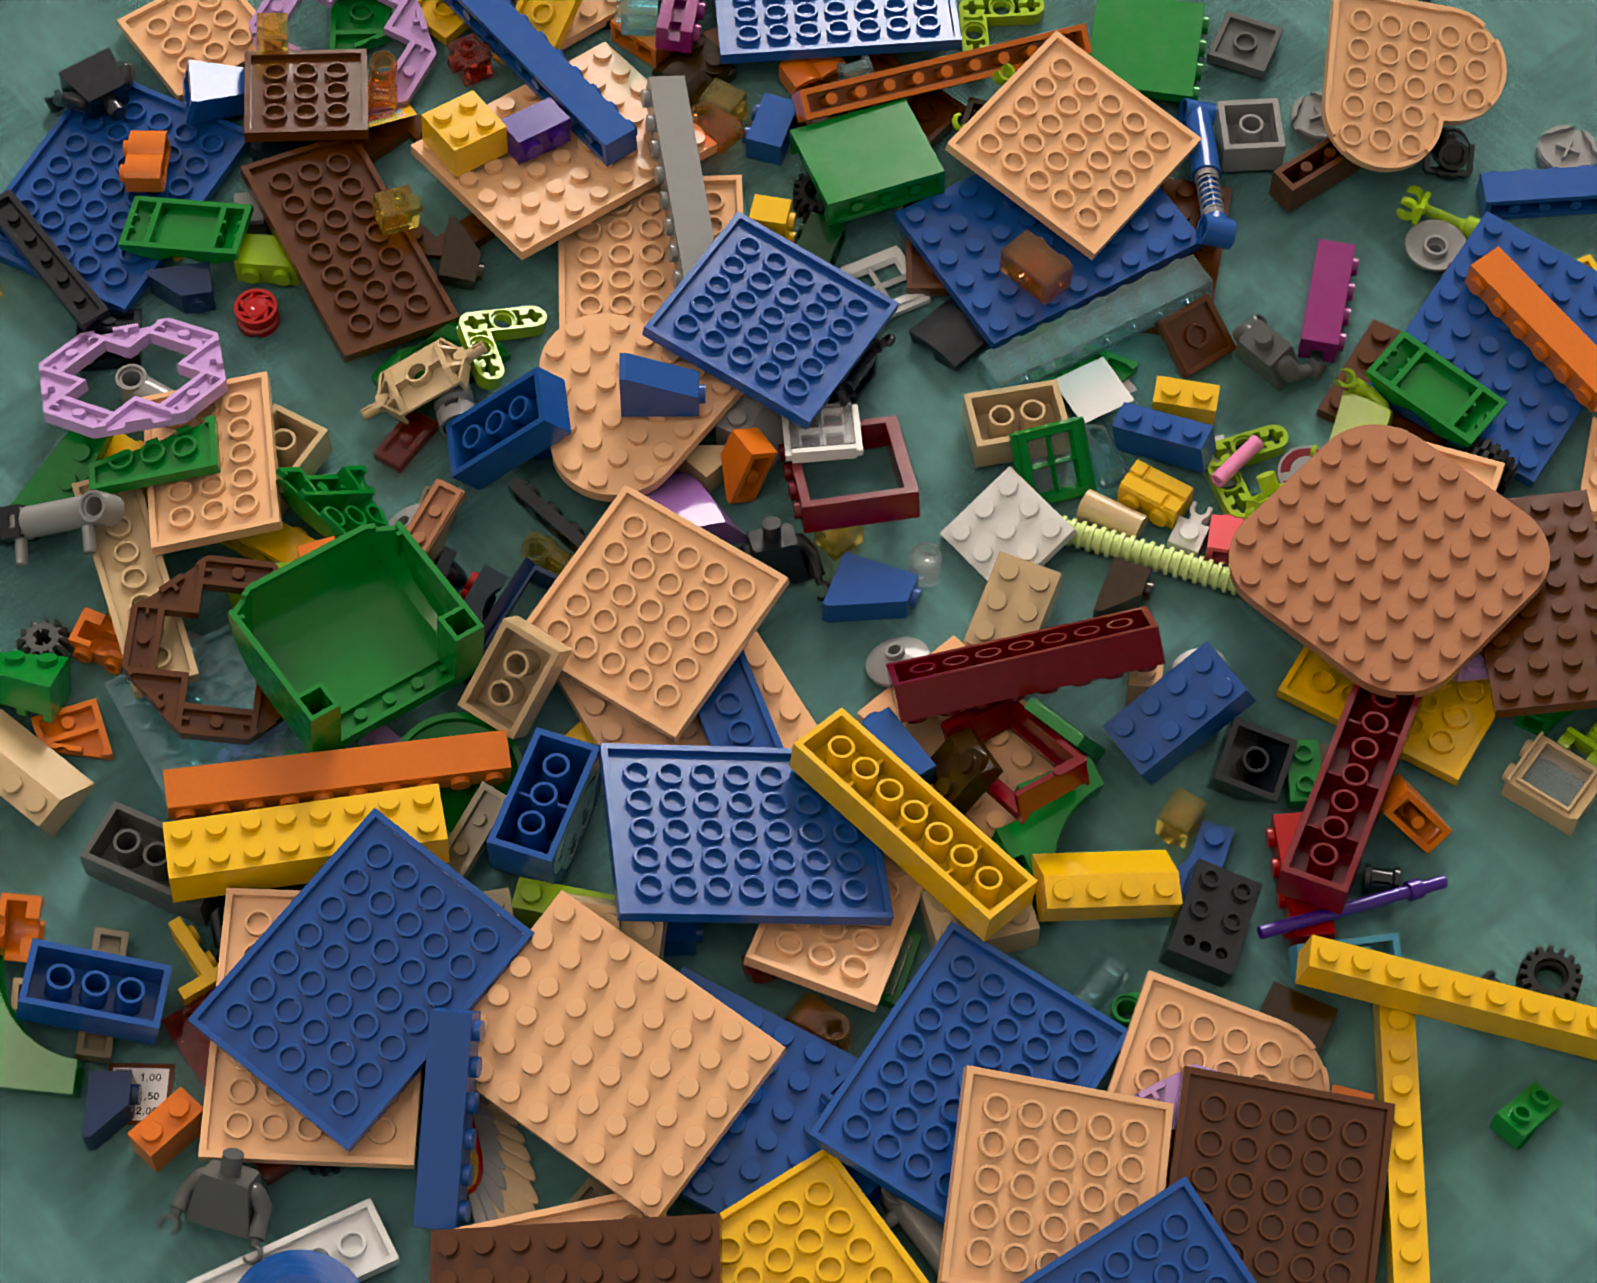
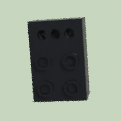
[1158,858,1263,988]

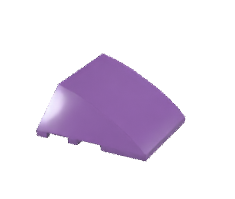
[645,472,746,545]

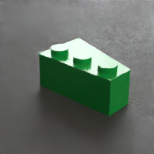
[0,650,71,723]

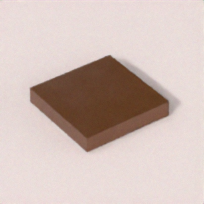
[1154,293,1236,379]

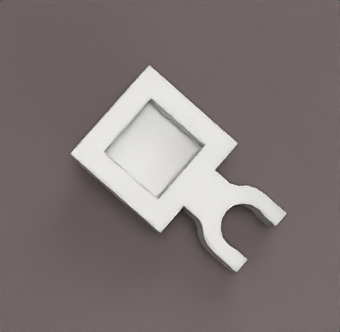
[1167,501,1213,558]

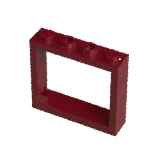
[778,415,920,533]

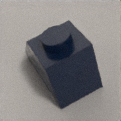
[147,262,216,314]
[82,1071,142,1151]

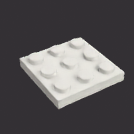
[940,466,1077,581]

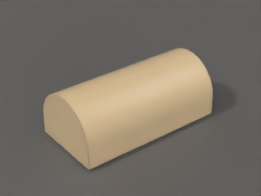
[1076,489,1148,540]

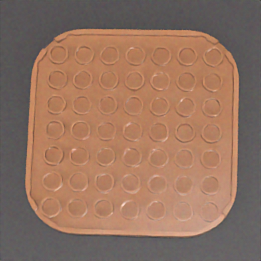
[1228,424,1550,698]

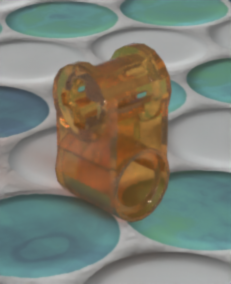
[368,50,398,112]
[691,101,746,155]
[784,992,851,1051]

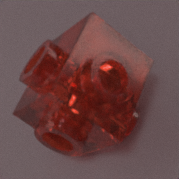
[446,33,493,87]

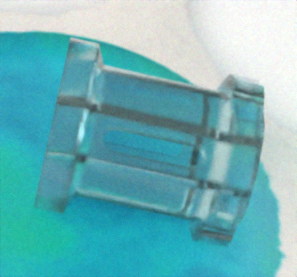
[837,55,874,81]

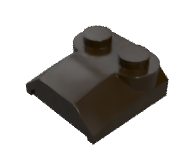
[652,34,736,110]
[930,727,1004,815]

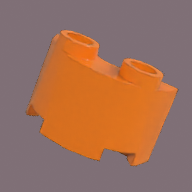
[68,607,123,675]
[0,892,46,963]

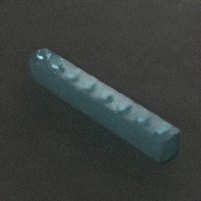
[977,254,1213,390]

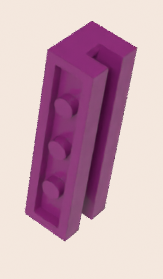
[655,0,706,54]
[1297,239,1360,363]

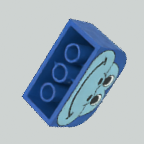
[486,727,601,885]

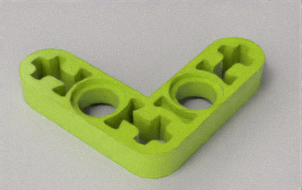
[958,0,1045,52]
[457,305,547,390]
[1204,424,1289,519]

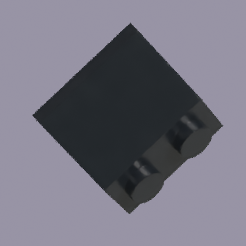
[1206,717,1298,804]

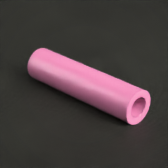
[1210,435,1264,488]

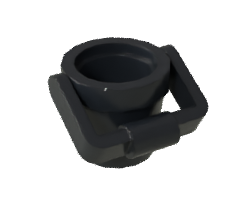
[1422,126,1475,180]

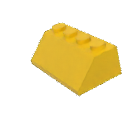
[1031,850,1183,922]

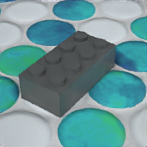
[80,801,218,926]

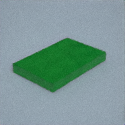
[1024,698,1106,761]

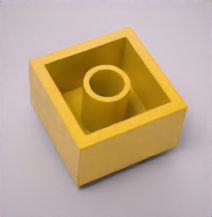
[421,90,508,177]

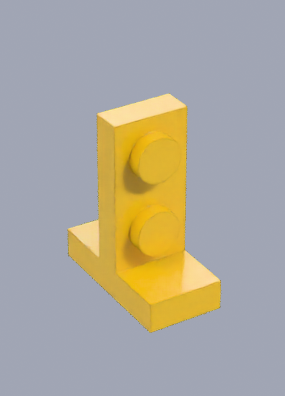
[168,916,218,1014]

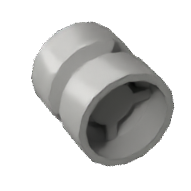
[432,383,475,437]

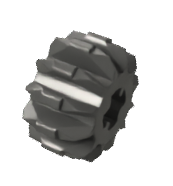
[16,616,74,663]

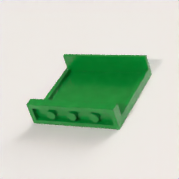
[1089,0,1210,102]
[790,97,945,226]

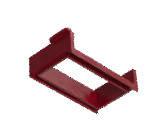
[941,700,1090,825]

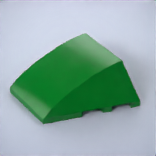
[275,465,389,539]

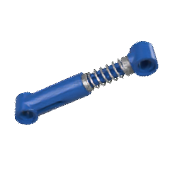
[1176,98,1237,250]

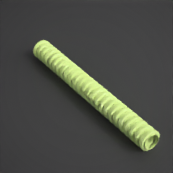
[1063,515,1243,599]

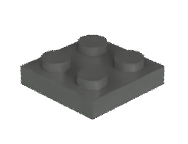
[1206,11,1284,79]

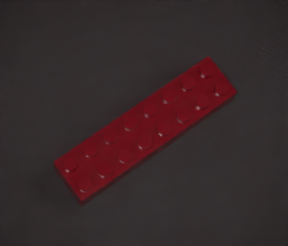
[886,606,1165,724]
[1275,683,1423,915]

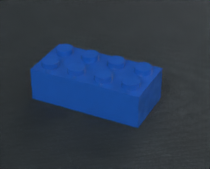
[446,366,571,490]
[1103,641,1256,785]
[15,938,172,1045]

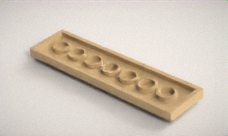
[71,479,201,699]

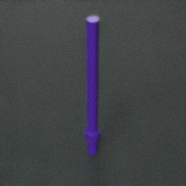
[1257,875,1448,940]

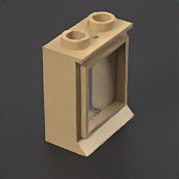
[1501,731,1597,837]

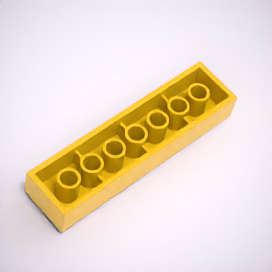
[789,707,1038,942]
[162,784,450,903]

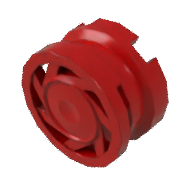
[234,288,280,338]

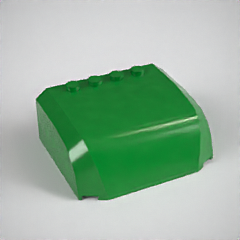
[228,521,484,753]

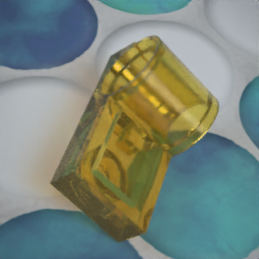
[521,530,574,575]

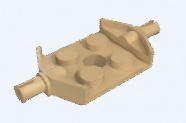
[360,338,488,424]

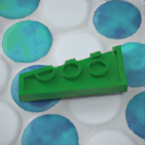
[89,414,221,494]
[11,430,114,535]

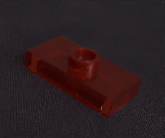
[373,410,438,473]

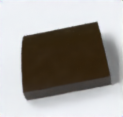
[1260,981,1339,1055]

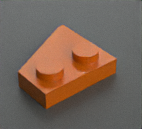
[31,698,114,760]

